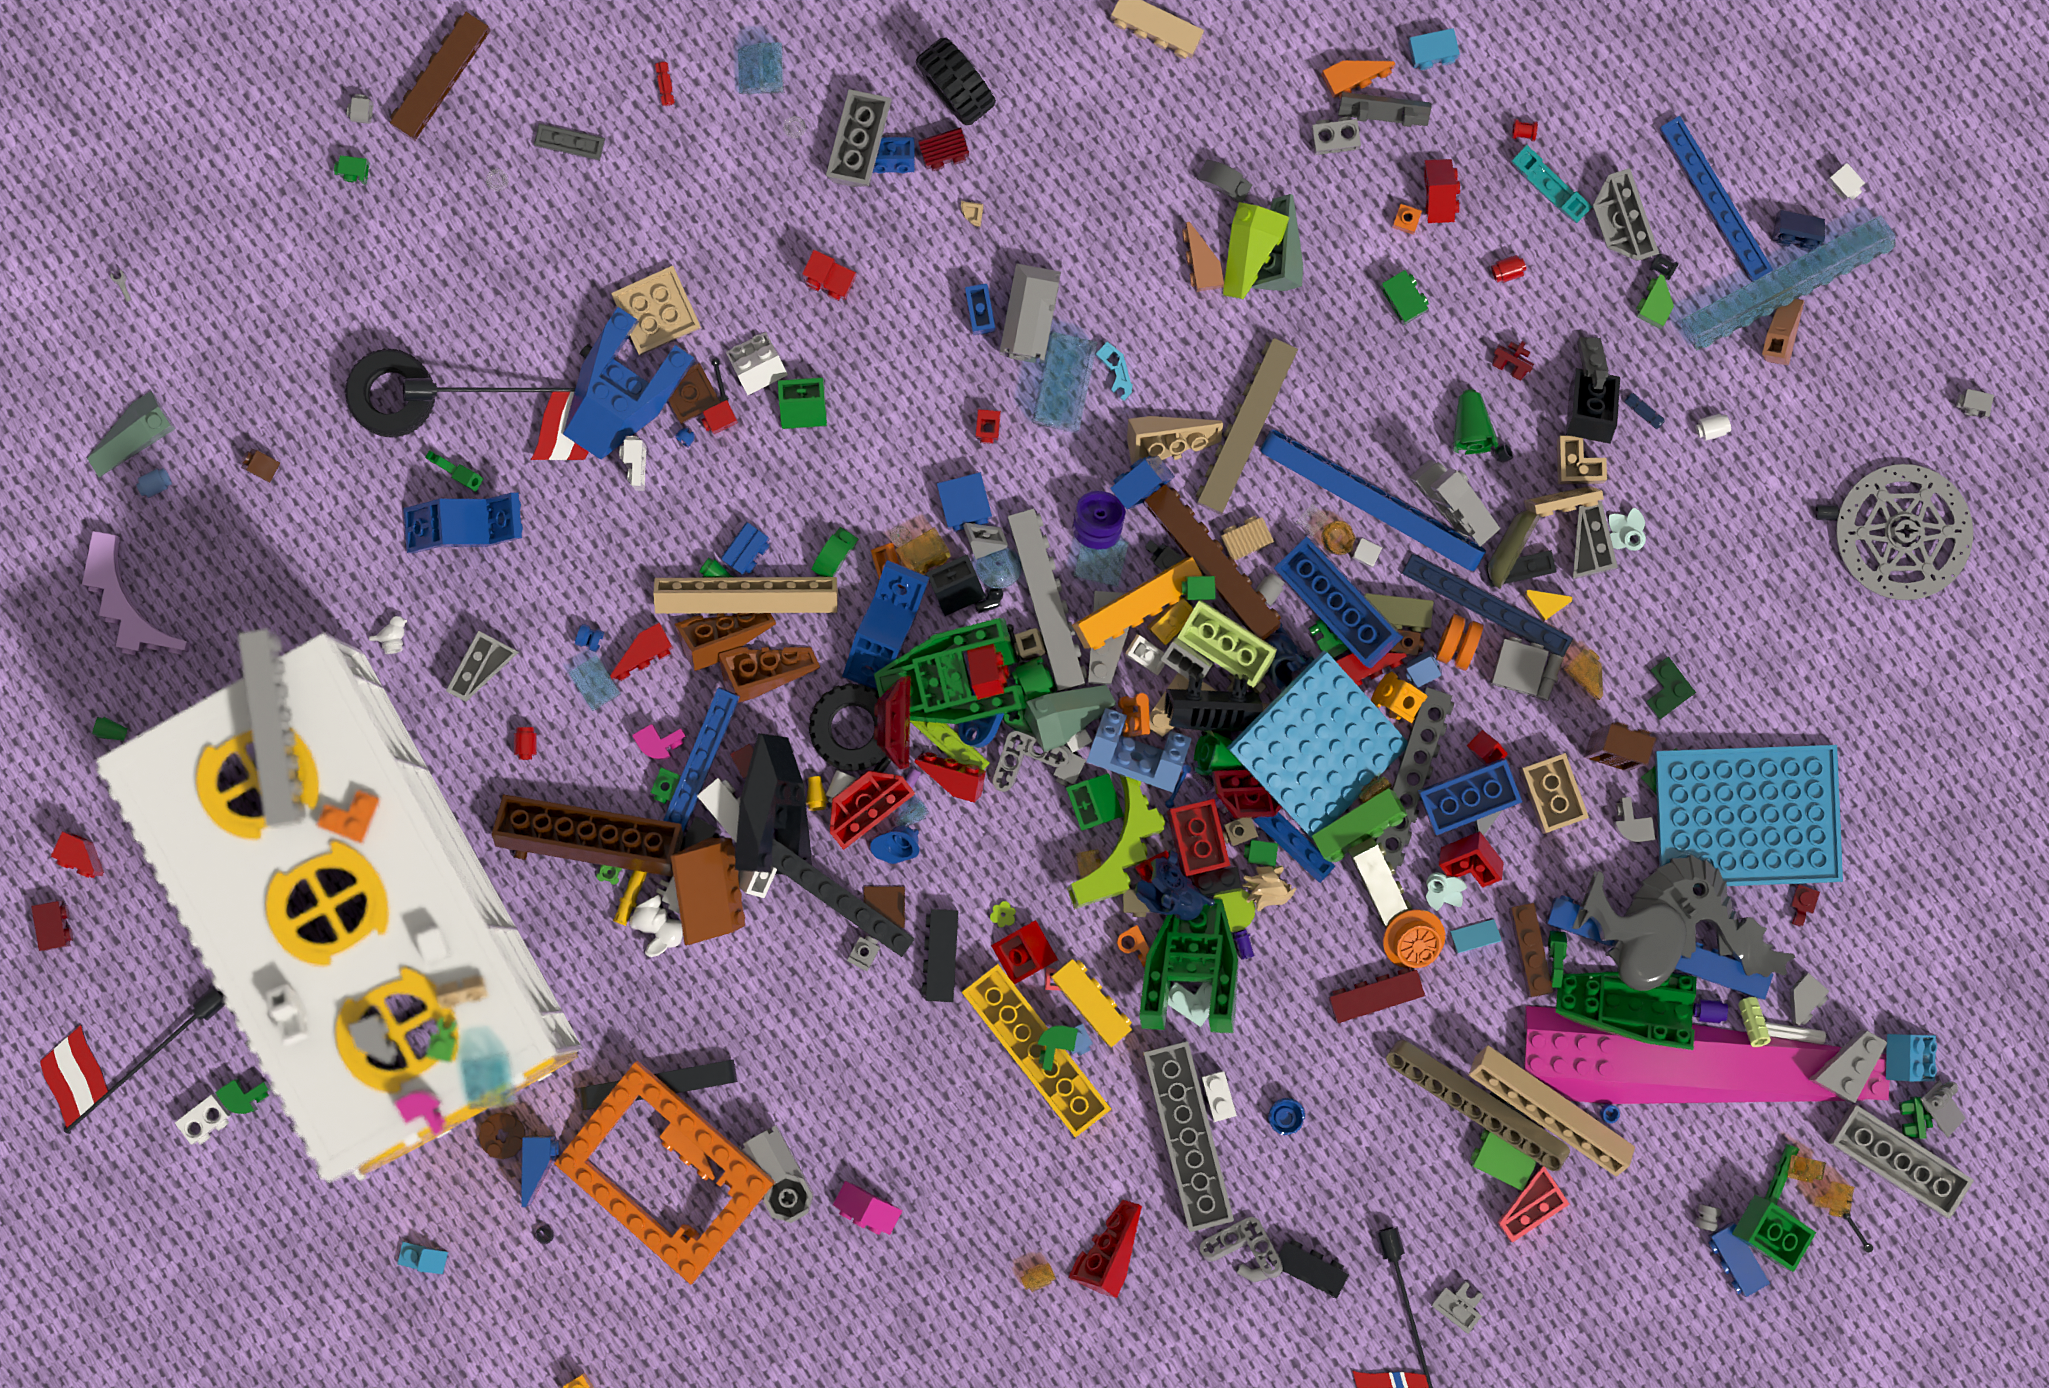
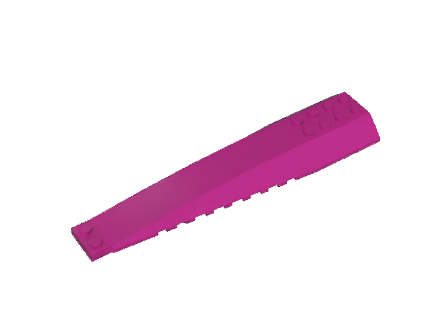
[1524,1006,1890,1104]

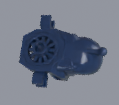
[1263,623,1314,692]
[1135,850,1215,920]

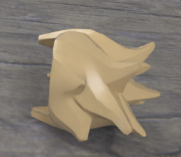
[1242,865,1296,911]

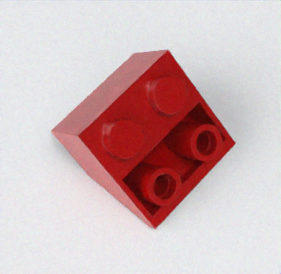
[50,831,104,878]

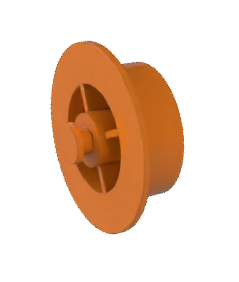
[1383,909,1445,969]

